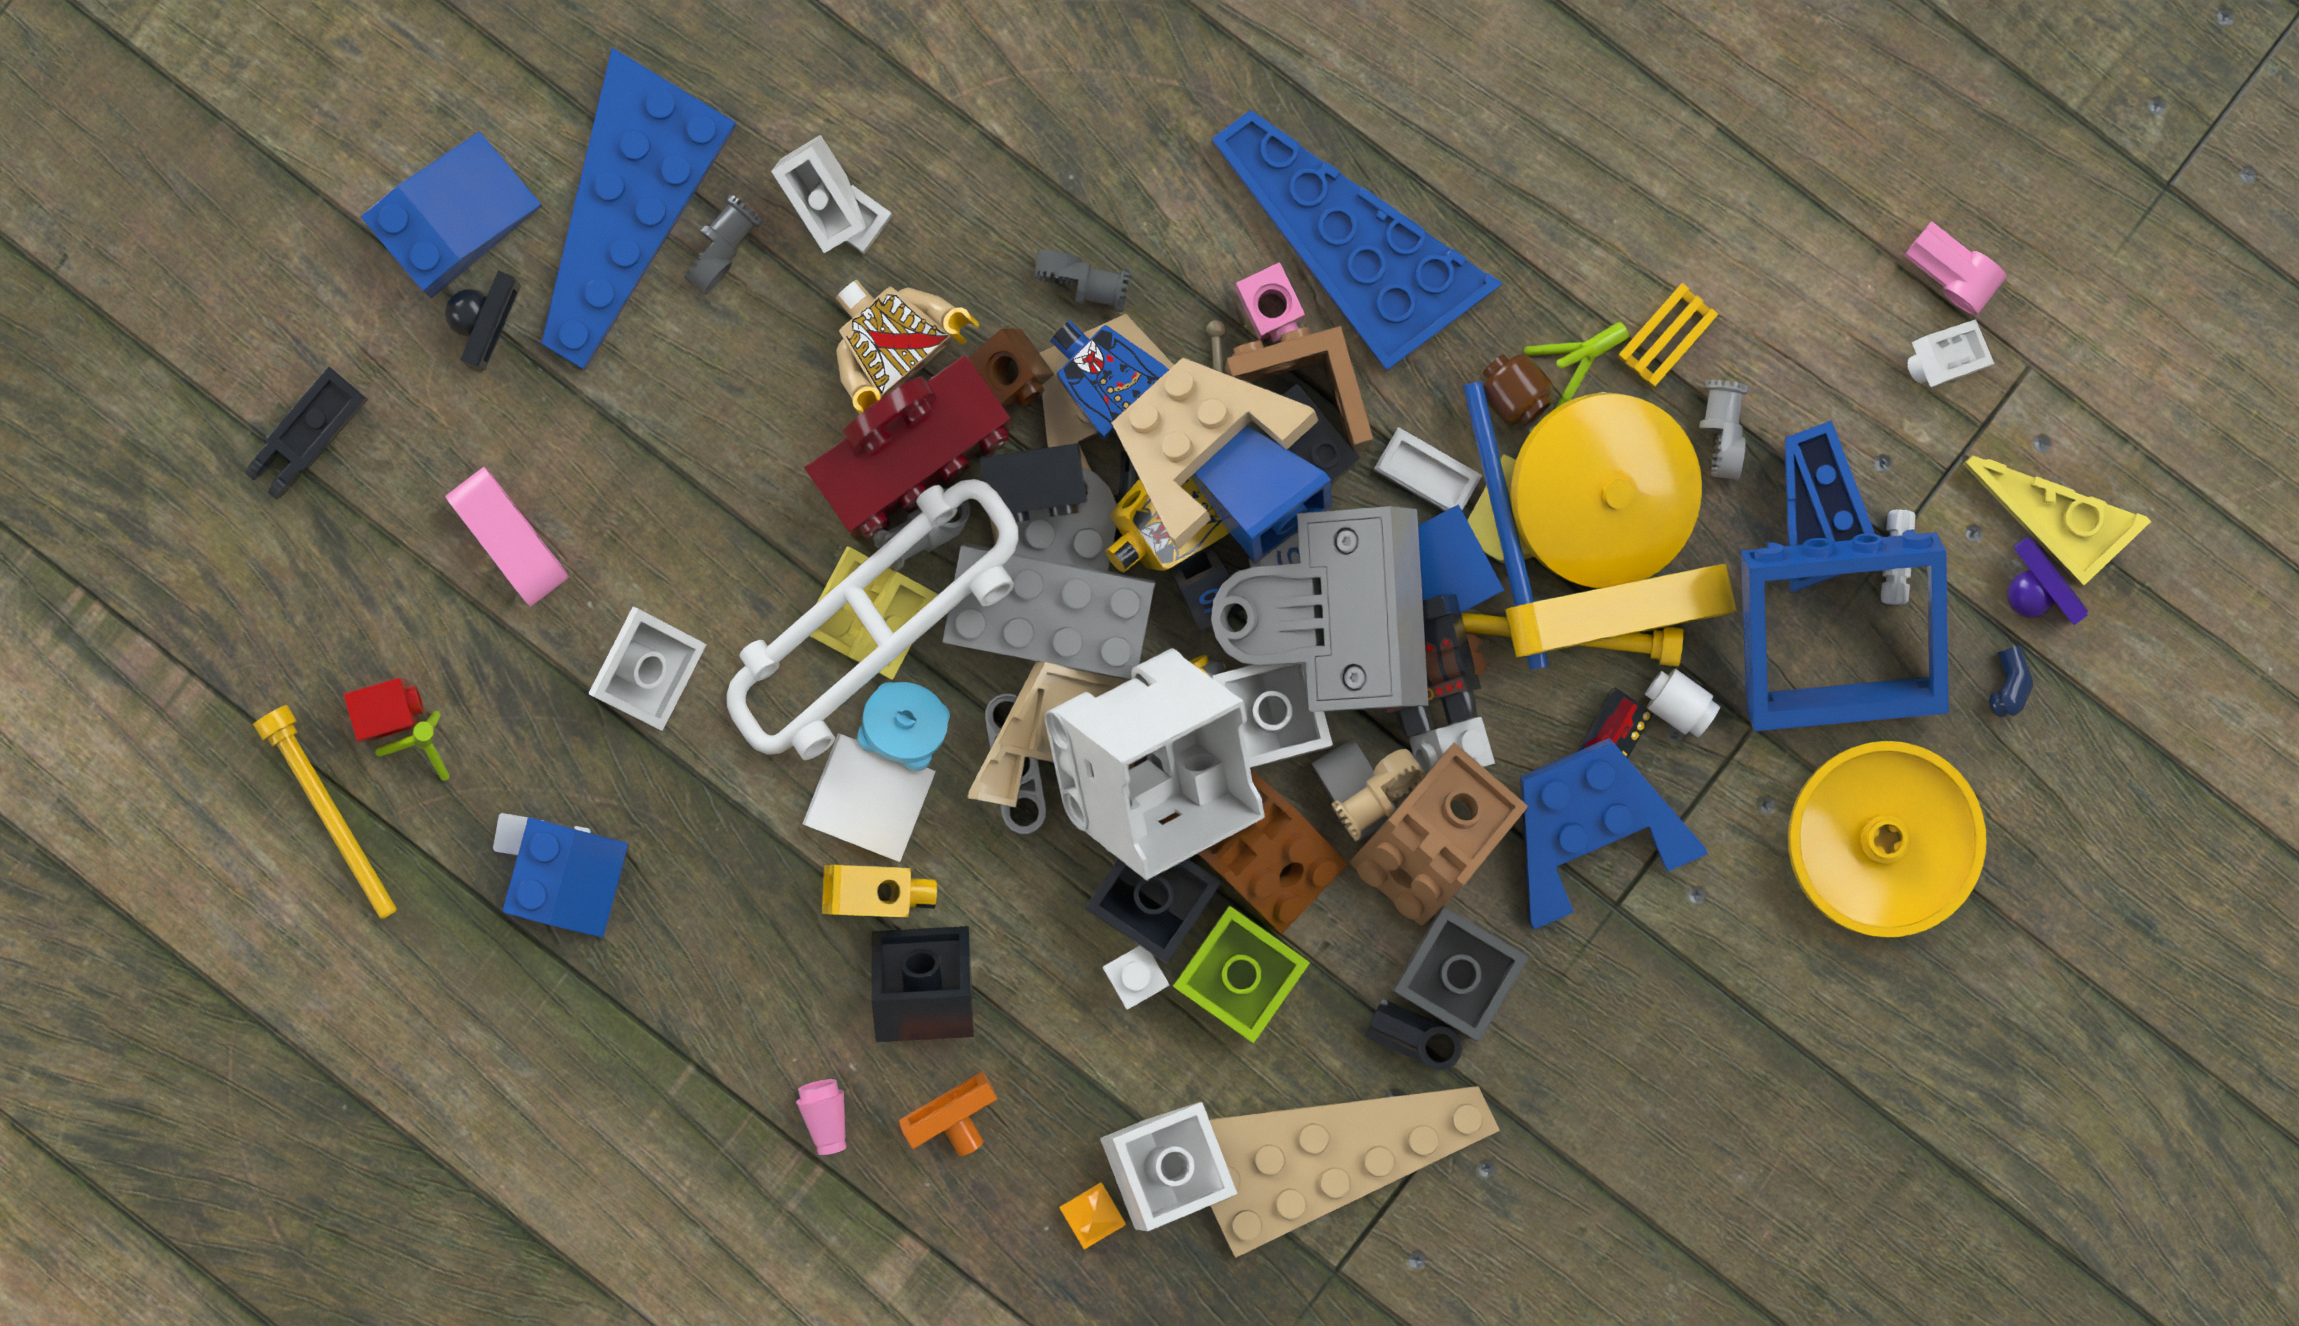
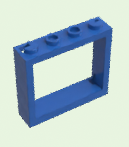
[1741,529,1949,731]

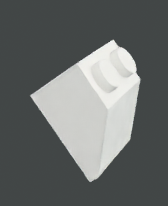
[1212,663,1333,768]
[1100,1102,1237,1231]

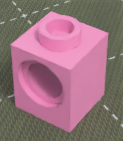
[1235,262,1305,343]

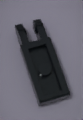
[245,366,368,500]

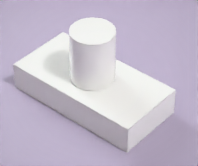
[1908,319,1994,387]

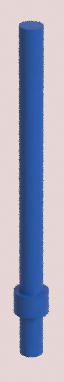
[1463,381,1549,670]

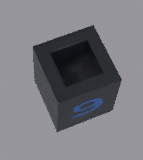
[1169,545,1243,631]

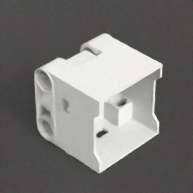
[1045,648,1265,880]

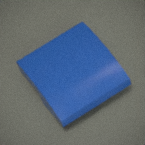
[1418,504,1504,613]

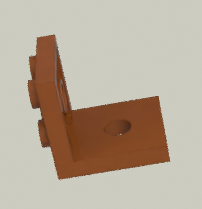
[1161,769,1348,935]

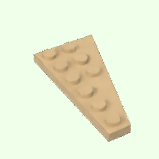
[1209,1086,1500,1258]

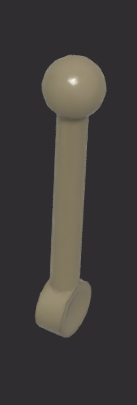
[1206,320,1225,373]

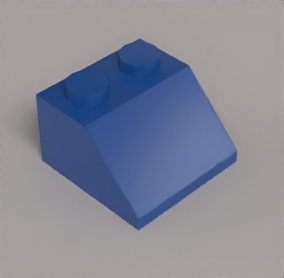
[502,817,629,938]

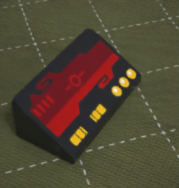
[1574,687,1654,759]

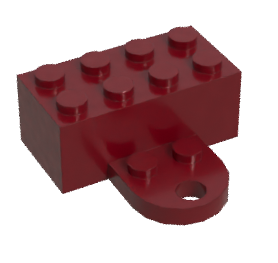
[804,354,1013,540]

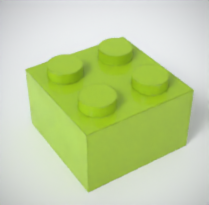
[1173,906,1310,1043]

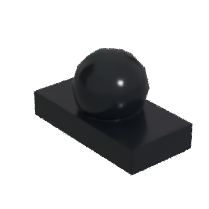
[445,270,521,372]

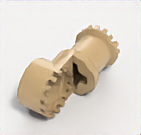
[1331,749,1424,841]

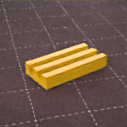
[1617,282,1719,388]

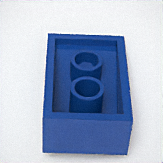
[360,131,542,299]

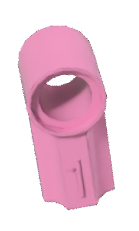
[1904,221,2007,316]

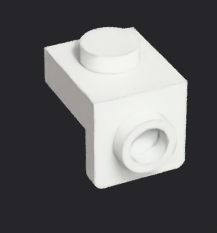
[1410,717,1495,780]

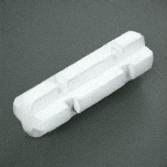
[1881,509,1916,605]

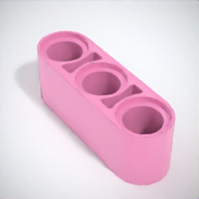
[445,466,569,607]

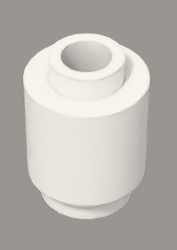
[1645,669,1720,738]

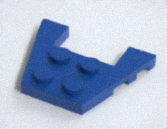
[1520,738,1708,930]

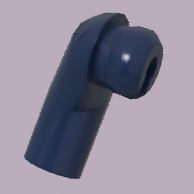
[1989,645,2033,717]

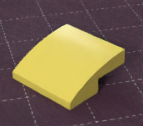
[810,546,938,680]

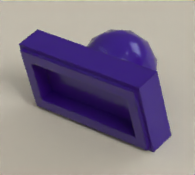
[2007,536,2088,625]

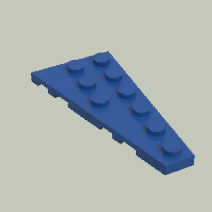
[541,47,737,371]

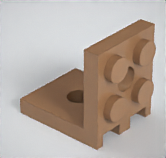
[1225,326,1373,453]
[1348,742,1528,926]

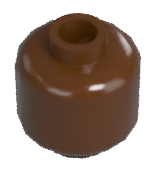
[1482,354,1553,427]

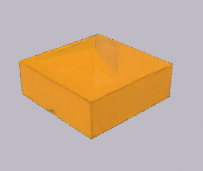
[1059,1182,1126,1249]

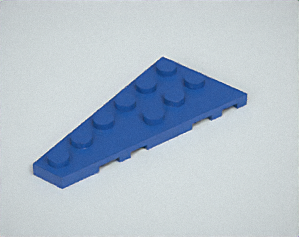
[1211,110,1503,372]

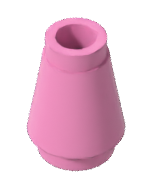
[796,1079,847,1155]

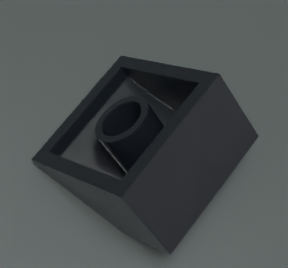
[1085,859,1222,964]
[872,926,974,1042]

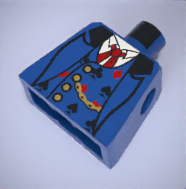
[1050,320,1169,441]

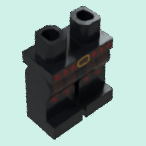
[1385,594,1482,738]

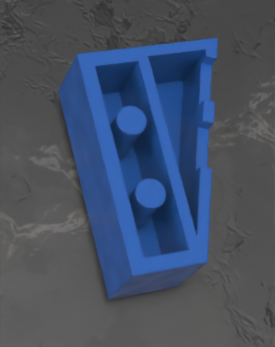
[1784,420,1875,594]

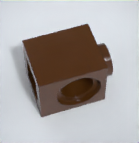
[968,328,1054,406]

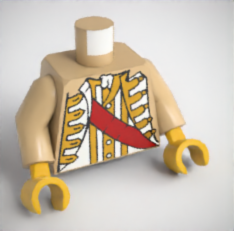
[836,280,979,415]

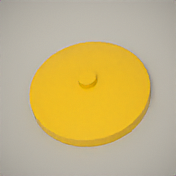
[1511,393,1702,588]
[1788,741,1986,937]

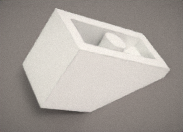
[771,135,866,253]

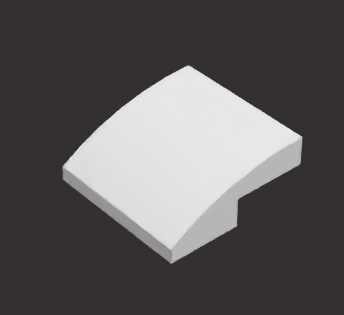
[802,733,936,862]

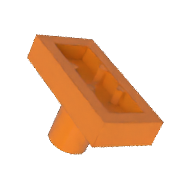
[899,1071,997,1157]

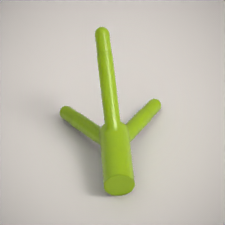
[1524,321,1629,409]
[375,711,450,781]

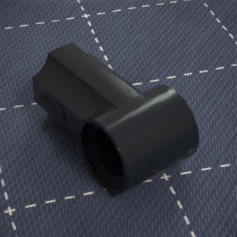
[1364,998,1462,1070]

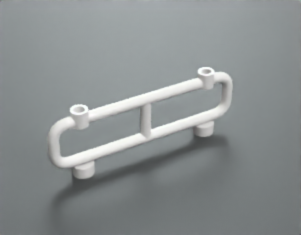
[726,479,1018,760]

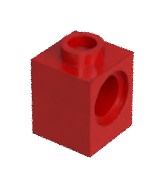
[343,677,424,743]

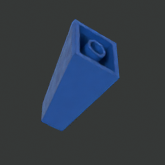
[1191,425,1332,564]

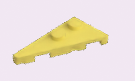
[1963,455,2151,587]

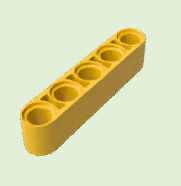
[1505,564,1737,658]

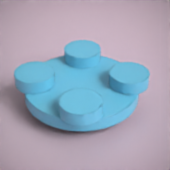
[857,682,950,771]

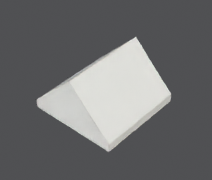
[588,606,707,731]

